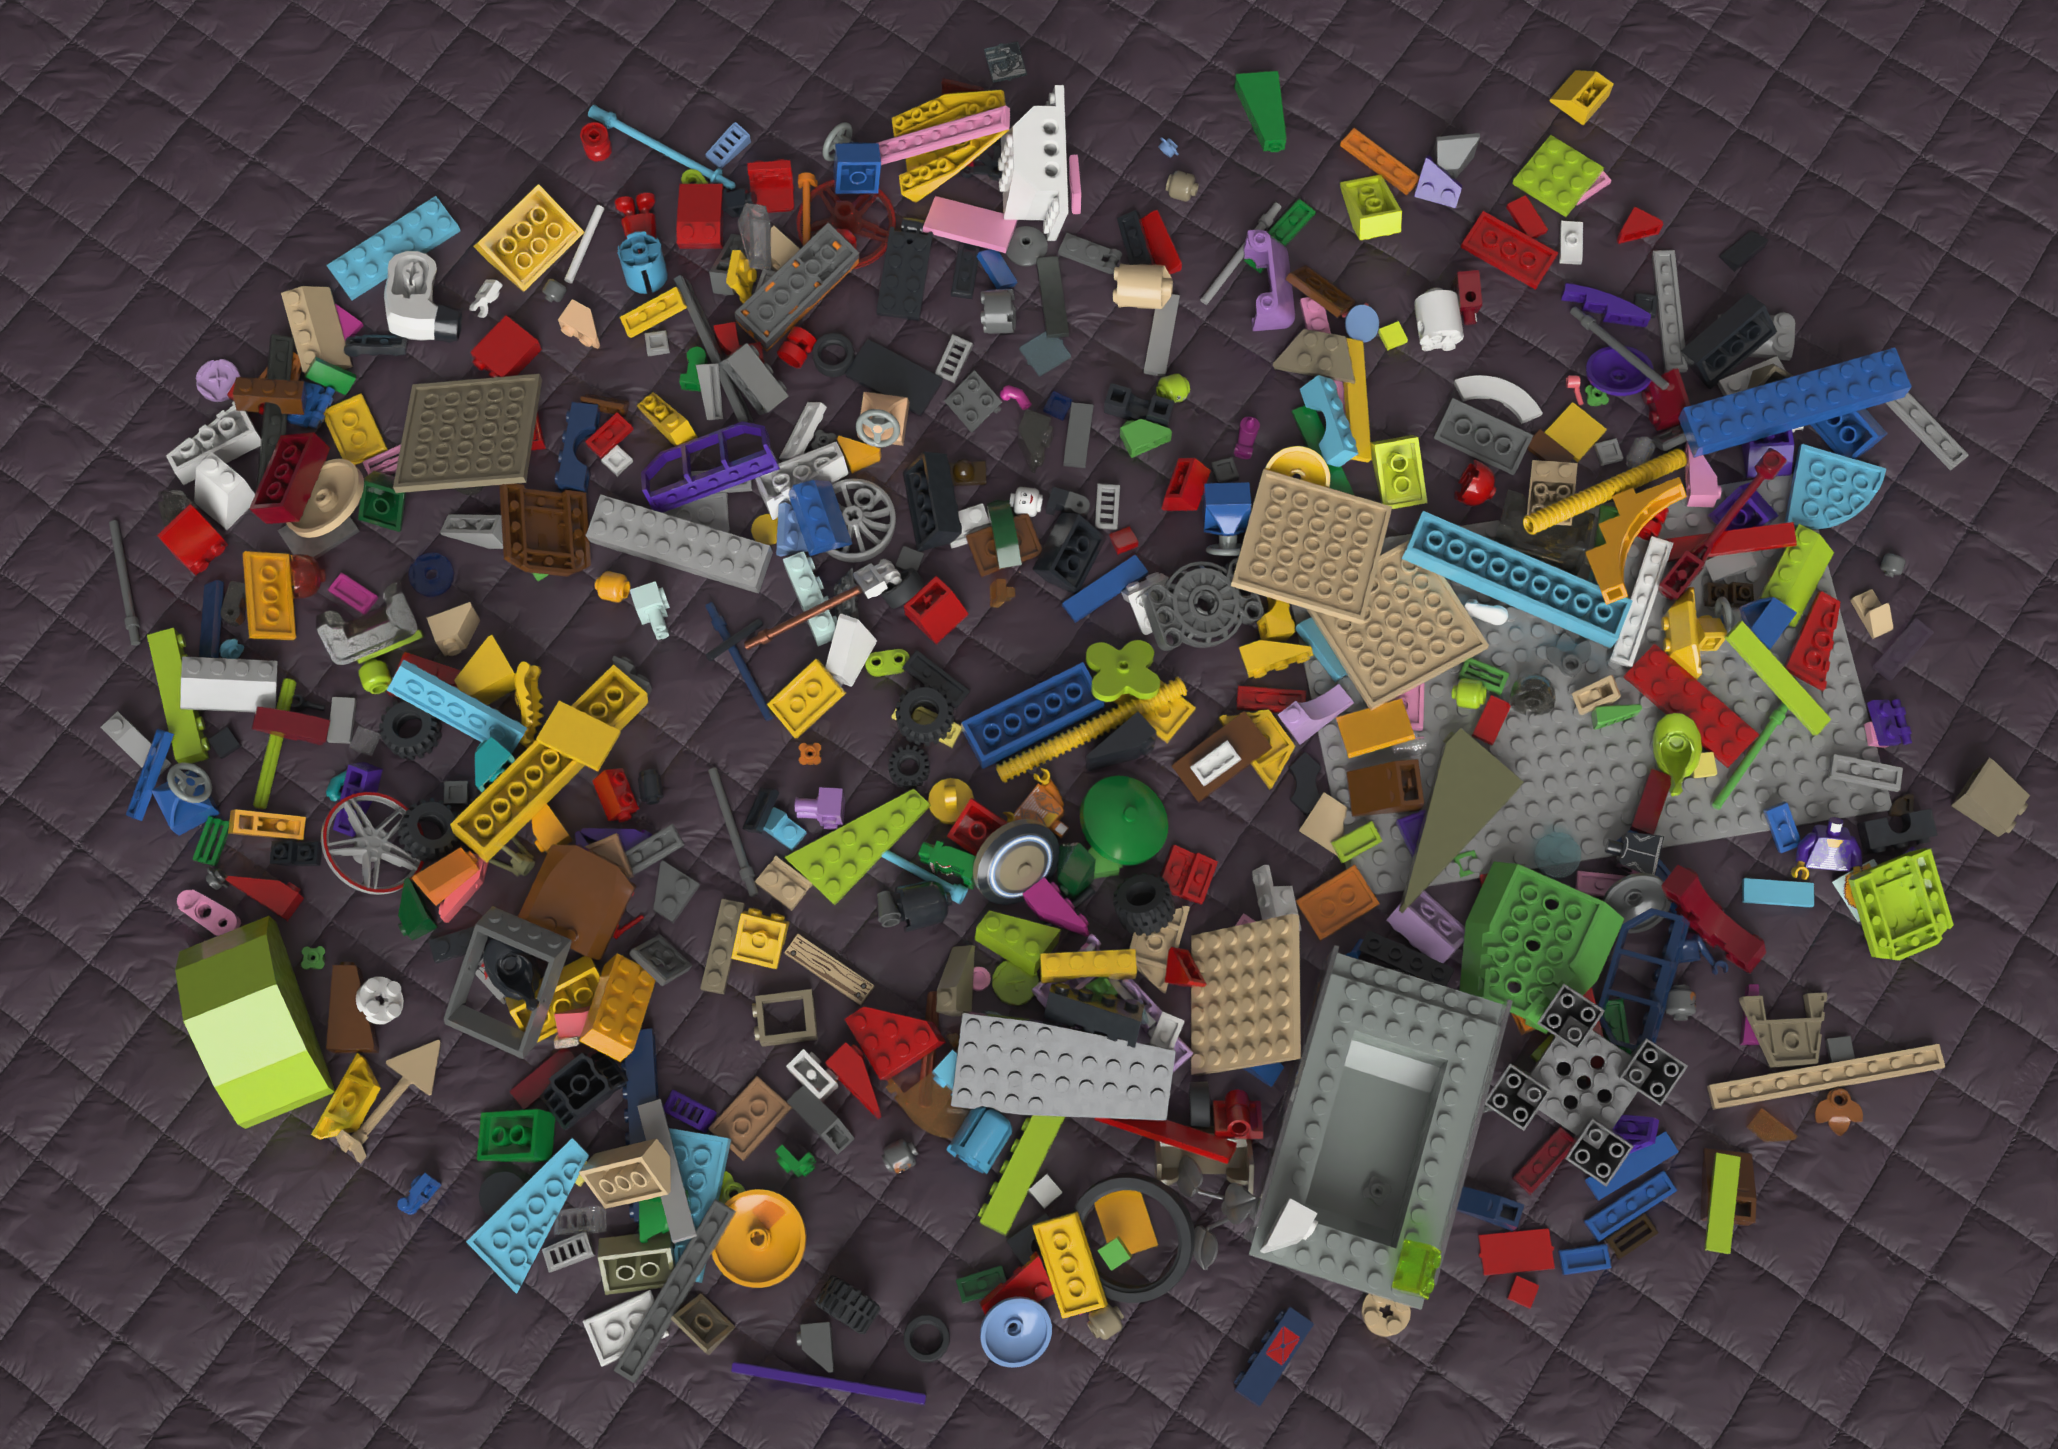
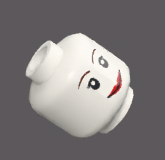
[1010,487,1043,517]

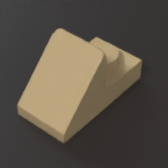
[1850,589,1893,639]
[1572,675,1621,715]

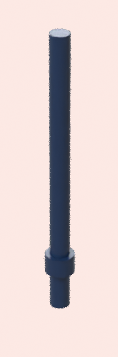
[705,602,774,721]

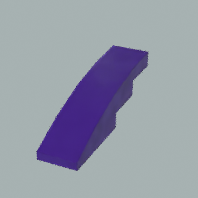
[1561,283,1651,327]

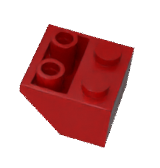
[1161,458,1211,511]
[904,576,969,645]

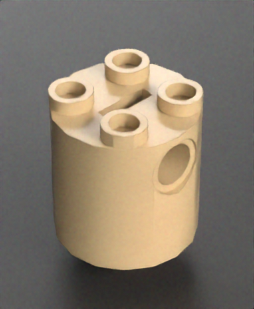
[1113,263,1173,309]

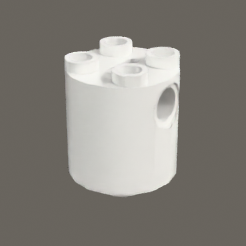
[1414,288,1464,351]

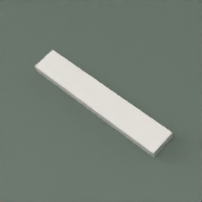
[1609,536,1673,668]

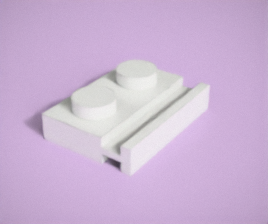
[950,503,991,549]

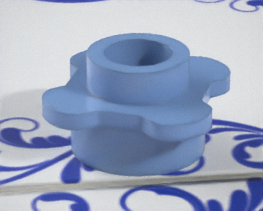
[1158,137,1179,158]

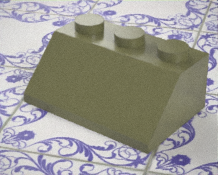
[598,1231,675,1295]

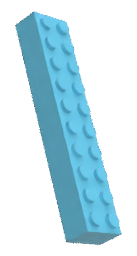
[1401,511,1633,648]

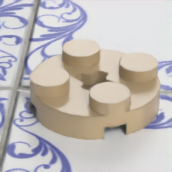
[1361,1294,1411,1337]

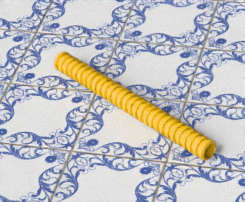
[1523,449,1687,535]
[996,677,1187,783]

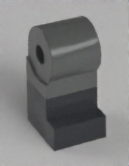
[1046,487,1090,518]

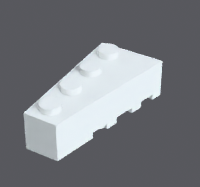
[166,402,261,485]
[755,442,849,520]

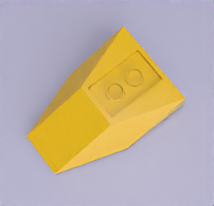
[892,90,1009,203]

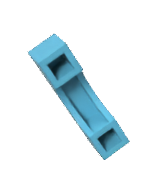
[1300,375,1359,467]

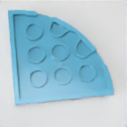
[1785,444,1886,530]

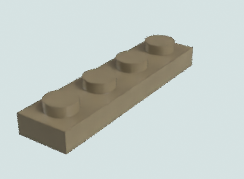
[700,899,745,995]

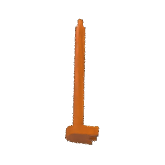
[798,173,818,246]

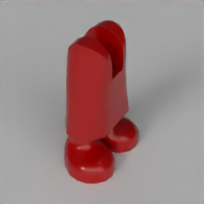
[615,193,657,254]

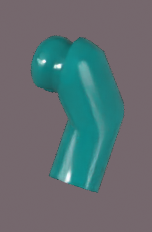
[326,770,347,802]

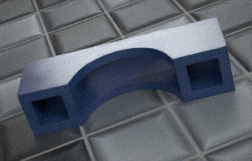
[555,402,601,495]

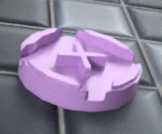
[196,359,241,402]

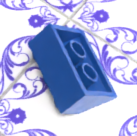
[1810,409,1888,460]
[788,480,852,556]

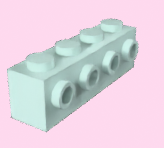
[783,551,838,646]

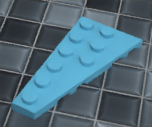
[669,1128,731,1283]
[466,1138,589,1294]

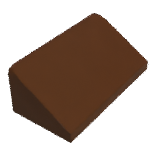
[580,394,630,417]

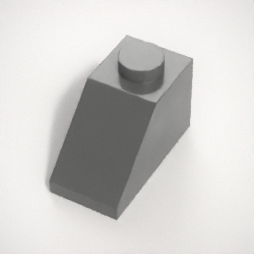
[796,1322,835,1374]

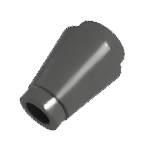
[877,891,901,927]

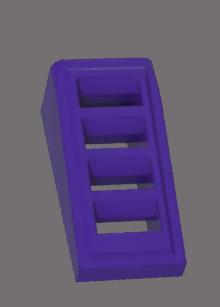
[663,1090,717,1133]

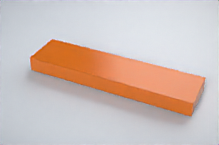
[1340,128,1420,195]

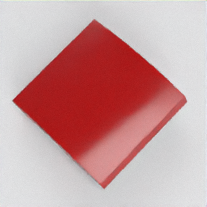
[1160,845,1218,904]

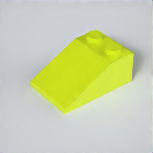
[1340,174,1402,240]
[1370,435,1427,509]

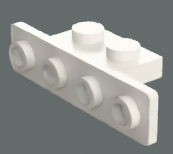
[1252,865,1302,931]

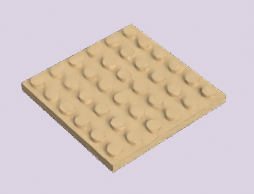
[1231,469,1392,625]
[1306,541,1489,710]
[1191,914,1301,1076]

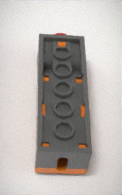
[735,223,859,352]

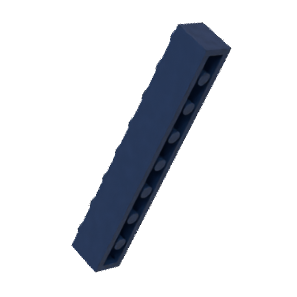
[621,1028,659,1224]

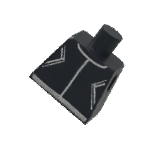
[1605,832,1664,875]

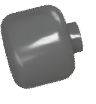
[542,278,567,303]
[1880,553,1906,577]

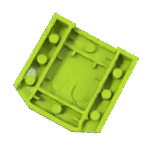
[1848,848,1954,960]

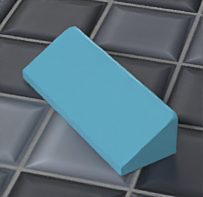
[1295,617,1348,683]

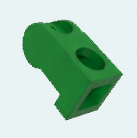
[679,347,708,392]

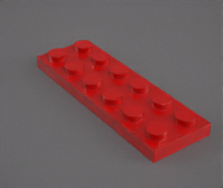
[1624,644,1759,768]

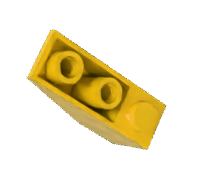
[636,392,698,446]
[1239,640,1313,678]

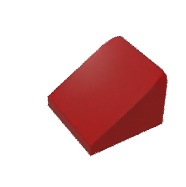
[1109,526,1139,555]

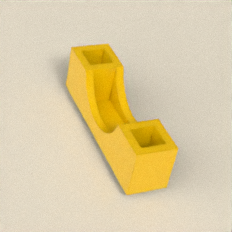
[1257,597,1295,642]
[1040,949,1137,983]

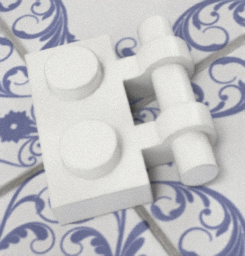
[853,559,901,599]

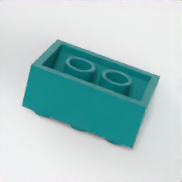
[475,737,515,794]

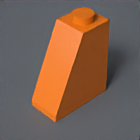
[412,847,480,906]

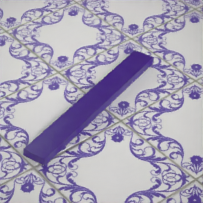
[731,1362,927,1405]

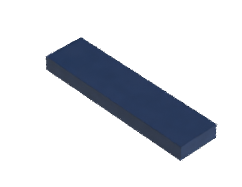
[199,580,224,658]

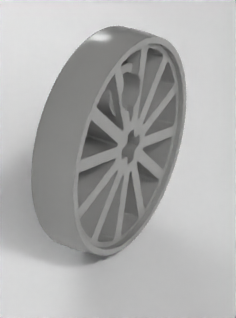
[826,479,896,562]

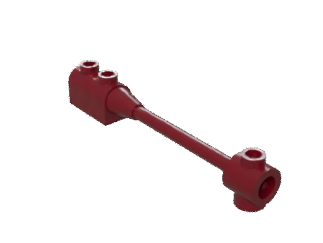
[1658,448,1787,603]

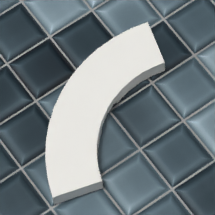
[1454,375,1542,424]

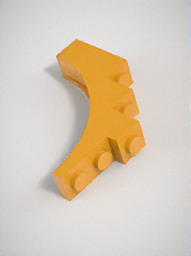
[1585,477,1687,605]

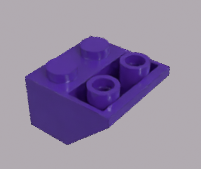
[1742,430,1794,478]

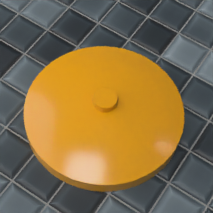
[712,1189,807,1288]

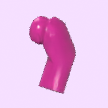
[1000,385,1032,410]

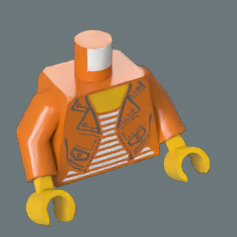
[1003,768,1069,838]

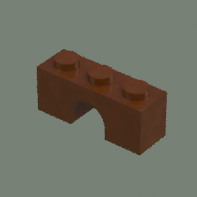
[233,377,307,415]

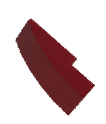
[251,707,330,745]

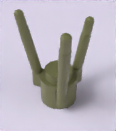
[489,836,535,877]

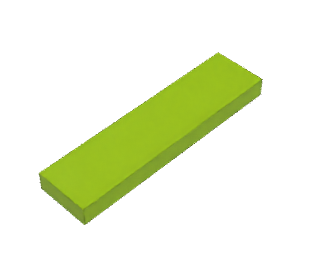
[1704,1153,1741,1254]

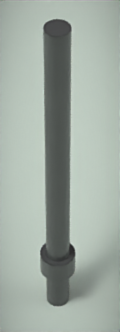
[1570,306,1669,390]
[109,520,140,645]
[708,767,759,897]

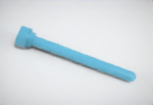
[882,850,968,904]

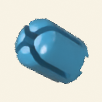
[618,231,668,294]
[946,1106,1013,1174]

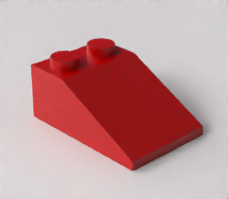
[677,184,723,249]
[157,504,228,576]
[825,1042,882,1120]

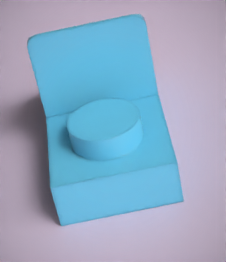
[763,807,807,851]

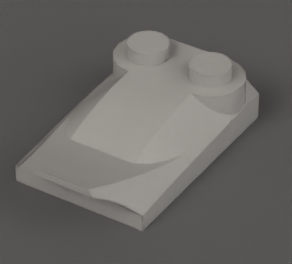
[1718,312,1795,361]

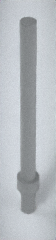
[1200,202,1282,305]

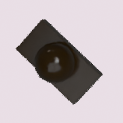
[949,459,986,486]

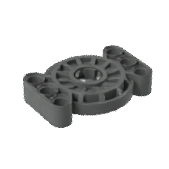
[1141,558,1264,651]

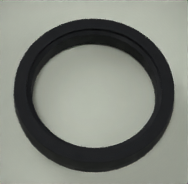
[1072,1173,1195,1303]

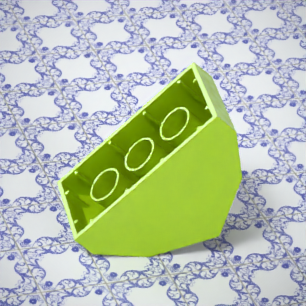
[175,916,335,1129]

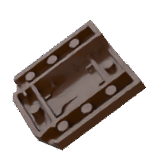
[499,484,591,577]
[518,844,636,960]

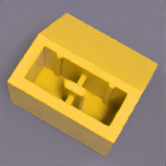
[1550,70,1614,125]

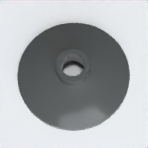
[1006,226,1048,266]

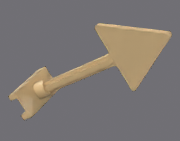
[336,1040,441,1164]

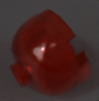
[290,554,325,599]

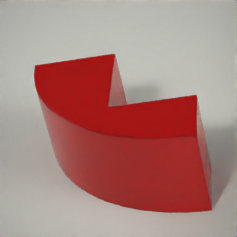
[714,322,765,364]

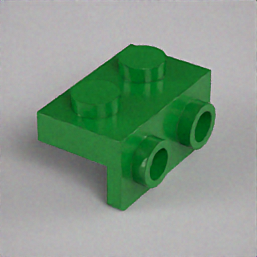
[775,1145,816,1178]

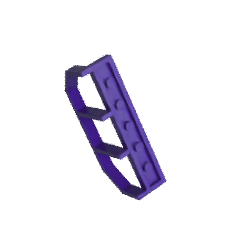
[641,421,780,513]

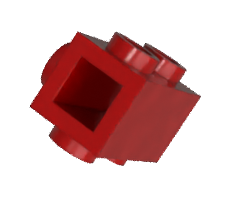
[592,768,639,822]

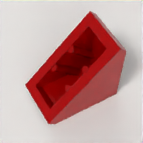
[1617,207,1663,244]
[1165,947,1207,987]

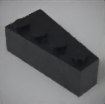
[1044,983,1144,1048]

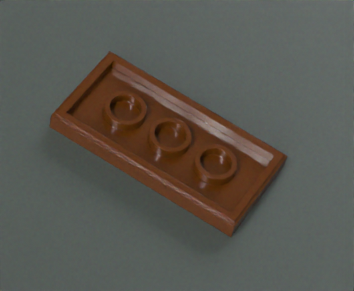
[1171,711,1272,803]

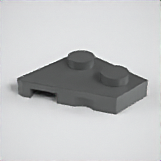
[653,860,700,924]

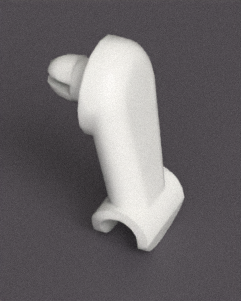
[1464,599,1508,625]

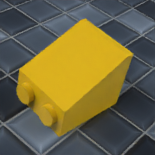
[454,635,516,705]

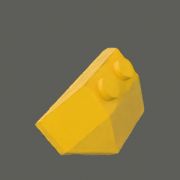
[1661,587,1702,680]

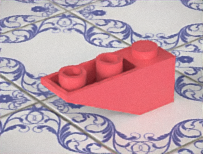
[439,852,489,923]

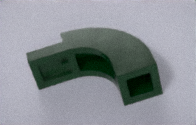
[986,500,1022,568]

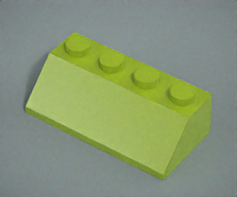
[1758,524,1834,628]

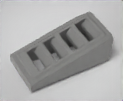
[935,334,974,383]
[1095,484,1120,530]
[542,1232,596,1273]

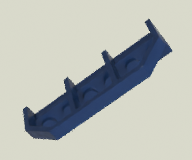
[1599,908,1690,1051]

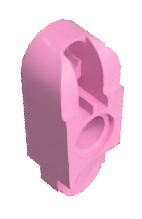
[177,889,241,936]

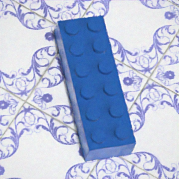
[961,662,1104,769]

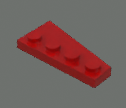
[1784,591,1841,691]

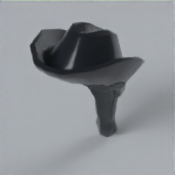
[483,939,541,1012]

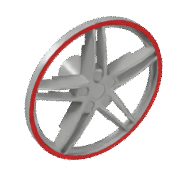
[321,792,424,895]

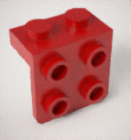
[747,159,794,214]

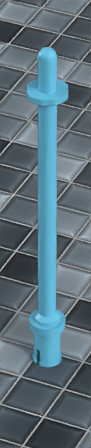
[588,105,736,190]

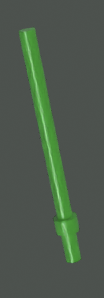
[1712,702,1789,810]

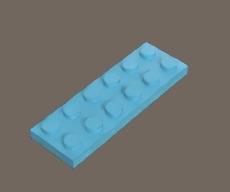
[327,196,461,301]
[387,660,527,754]

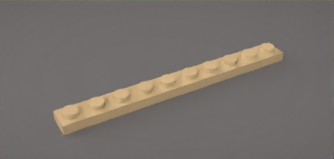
[1707,1044,1945,1110]

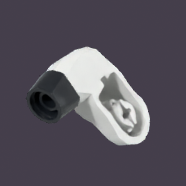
[384,251,462,343]

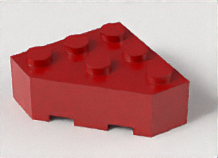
[845,1007,946,1080]

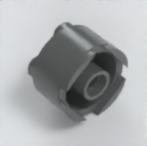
[981,289,1016,334]

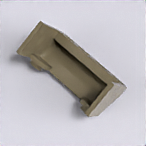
[1154,1126,1254,1194]

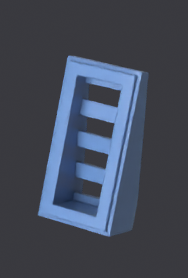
[705,122,751,169]

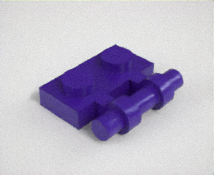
[1867,699,1912,746]

